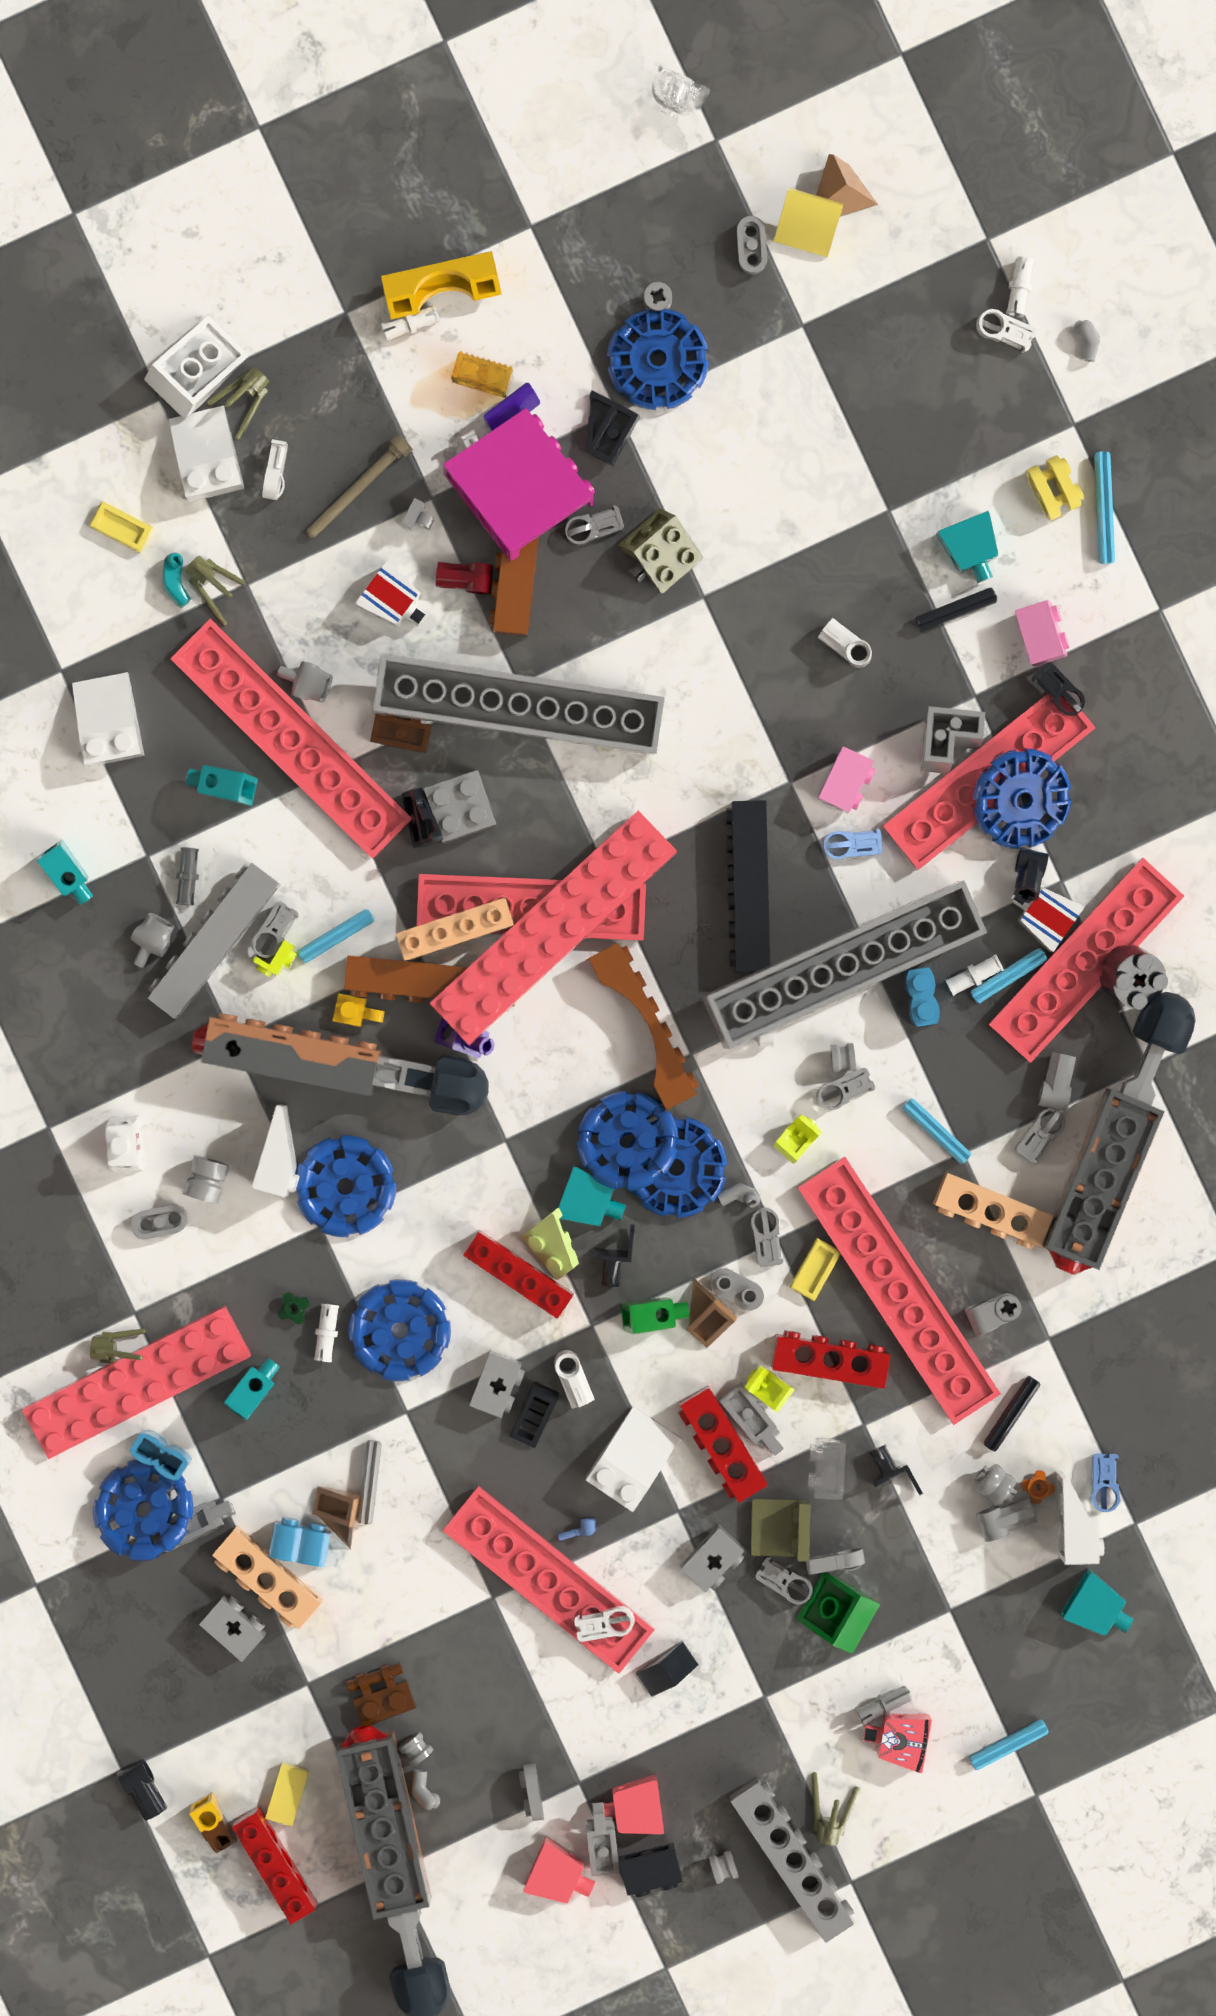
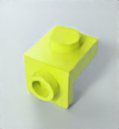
[252,940,297,977]
[772,1114,822,1164]
[744,1366,794,1412]

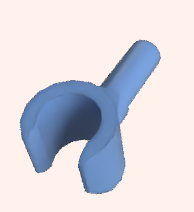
[558,1518,597,1541]

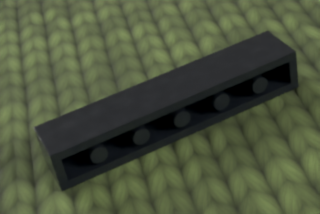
[726,800,770,972]

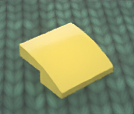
[774,188,843,257]

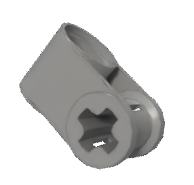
[964,1293,1022,1336]

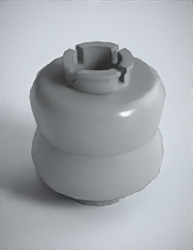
[975,1464,1017,1506]

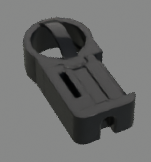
[1032,662,1085,717]

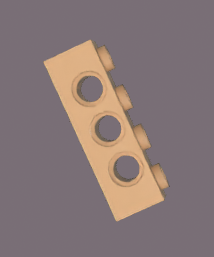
[396,898,514,961]
[933,1172,1053,1250]
[212,1526,323,1629]

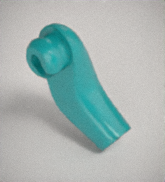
[162,552,192,608]

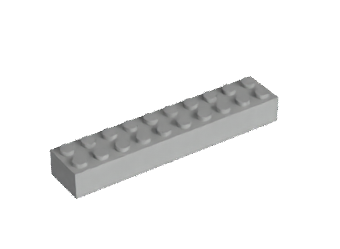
[372,654,665,755]
[701,880,987,1049]

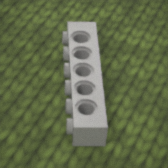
[729,1777,855,1943]

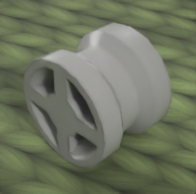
[644,282,672,311]
[830,1043,856,1073]
[398,1731,434,1767]
[709,1850,739,1884]

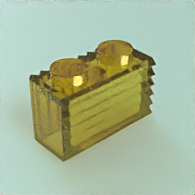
[451,351,514,398]

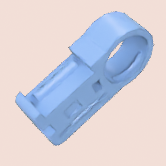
[823,829,883,860]

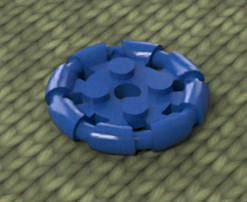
[607,309,709,410]
[973,748,1071,849]
[577,1091,679,1191]
[625,1116,727,1218]
[296,1135,396,1238]
[348,1279,451,1382]
[93,1459,193,1561]

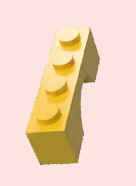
[381,251,502,320]

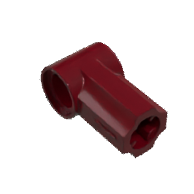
[435,562,493,595]

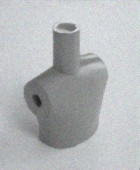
[277,661,333,702]
[131,913,174,968]

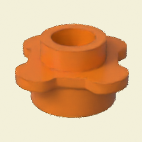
[1021,1470,1055,1504]

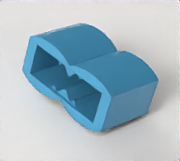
[904,967,940,1027]
[129,1430,192,1480]
[269,1517,332,1567]

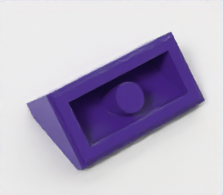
[483,382,540,431]

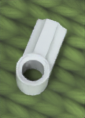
[818,618,872,668]
[554,1350,595,1409]

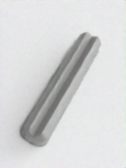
[357,1440,382,1525]

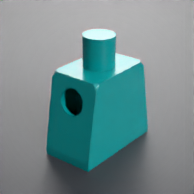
[936,511,999,584]
[186,765,258,806]
[37,839,93,905]
[558,1165,626,1226]
[224,1357,280,1421]
[1060,1568,1133,1636]

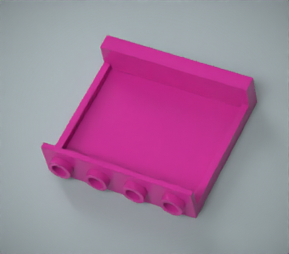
[443,408,595,562]

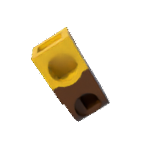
[189,1792,237,1853]

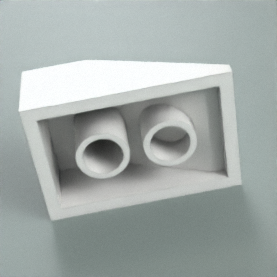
[144,316,249,419]
[169,405,245,502]
[72,672,144,767]
[252,1104,300,1198]
[586,1406,680,1512]
[1056,1471,1104,1565]

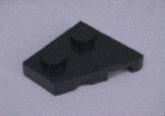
[587,390,640,466]
[401,787,444,849]

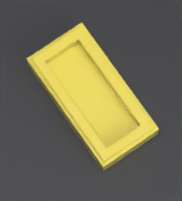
[89,501,154,553]
[789,1238,841,1301]
[265,1762,309,1827]

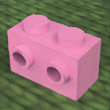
[1015,600,1070,667]
[817,746,876,814]

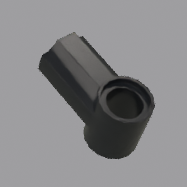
[1014,847,1049,903]
[117,1759,167,1821]

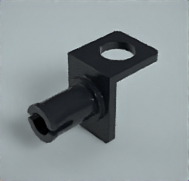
[593,1224,635,1287]
[870,1444,923,1496]

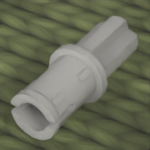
[856,1686,912,1725]

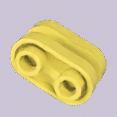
[1025,455,1084,521]

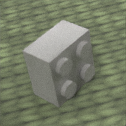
[424,770,497,844]

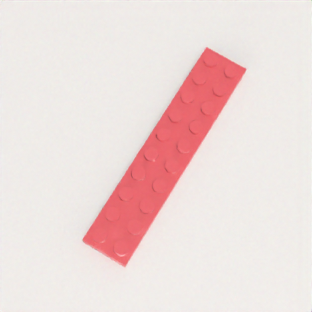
[171,619,412,859]
[430,810,677,1046]
[797,1156,1001,1425]

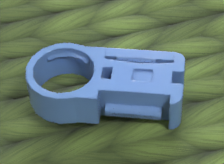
[1090,1454,1120,1512]

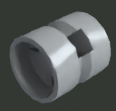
[183,1155,229,1204]

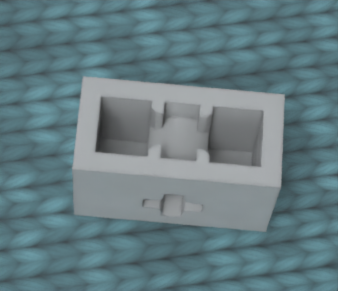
[469,1350,525,1418]
[680,1524,744,1593]
[199,1595,267,1662]

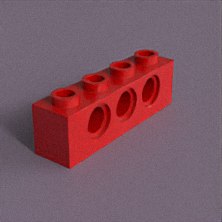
[463,1230,574,1319]
[771,1330,890,1389]
[678,1385,768,1503]
[232,1806,318,1925]

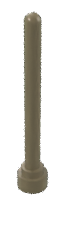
[306,433,413,538]

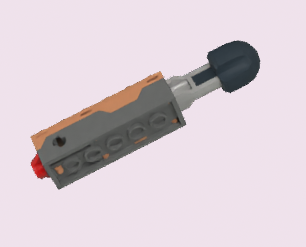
[1042,992,1196,1275]
[192,1013,489,1115]
[335,1725,450,2016]

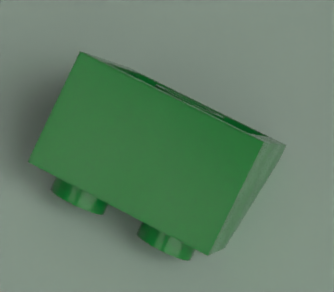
[796,1572,880,1654]

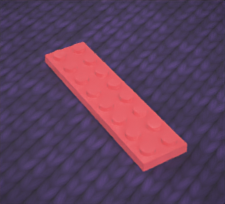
[882,694,1095,871]
[988,858,1184,1063]
[417,874,646,941]
[22,1305,251,1459]
[442,1485,655,1674]

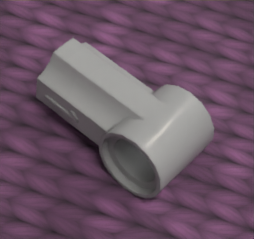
[1038,1052,1076,1112]
[976,1498,1037,1542]

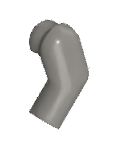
[1073,320,1100,362]
[718,1183,760,1208]
[412,1769,440,1810]

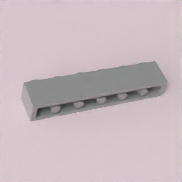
[148,863,281,1019]

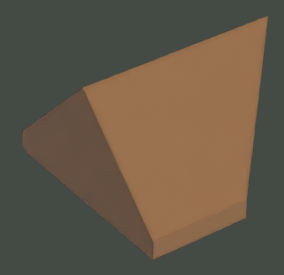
[816,154,878,216]
[686,1278,737,1348]
[312,1486,360,1549]

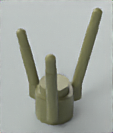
[207,367,270,440]
[185,555,245,626]
[90,1328,146,1364]
[812,1772,859,1845]

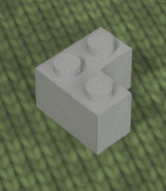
[920,706,985,774]

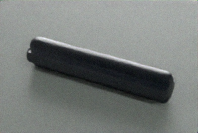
[916,587,997,632]
[983,1376,1041,1452]

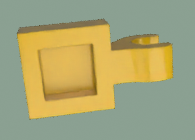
[333,993,385,1027]

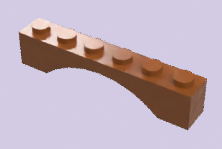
[588,943,699,1110]

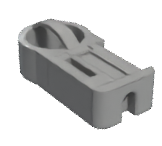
[565,506,624,546]
[252,902,299,959]
[816,1068,875,1111]
[1015,1108,1065,1164]
[751,1208,784,1267]
[806,1548,865,1575]
[755,1557,813,1605]

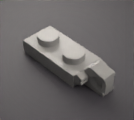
[719,1382,784,1456]
[158,1501,236,1552]
[586,1802,620,1876]

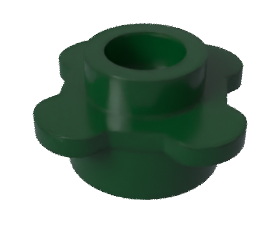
[278,1292,310,1324]

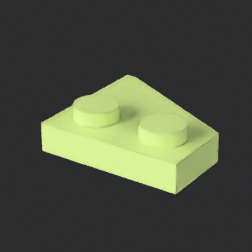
[521,1208,579,1280]

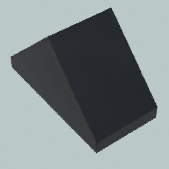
[636,1641,699,1697]

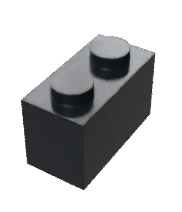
[619,1843,683,1897]

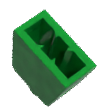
[620,1297,689,1334]

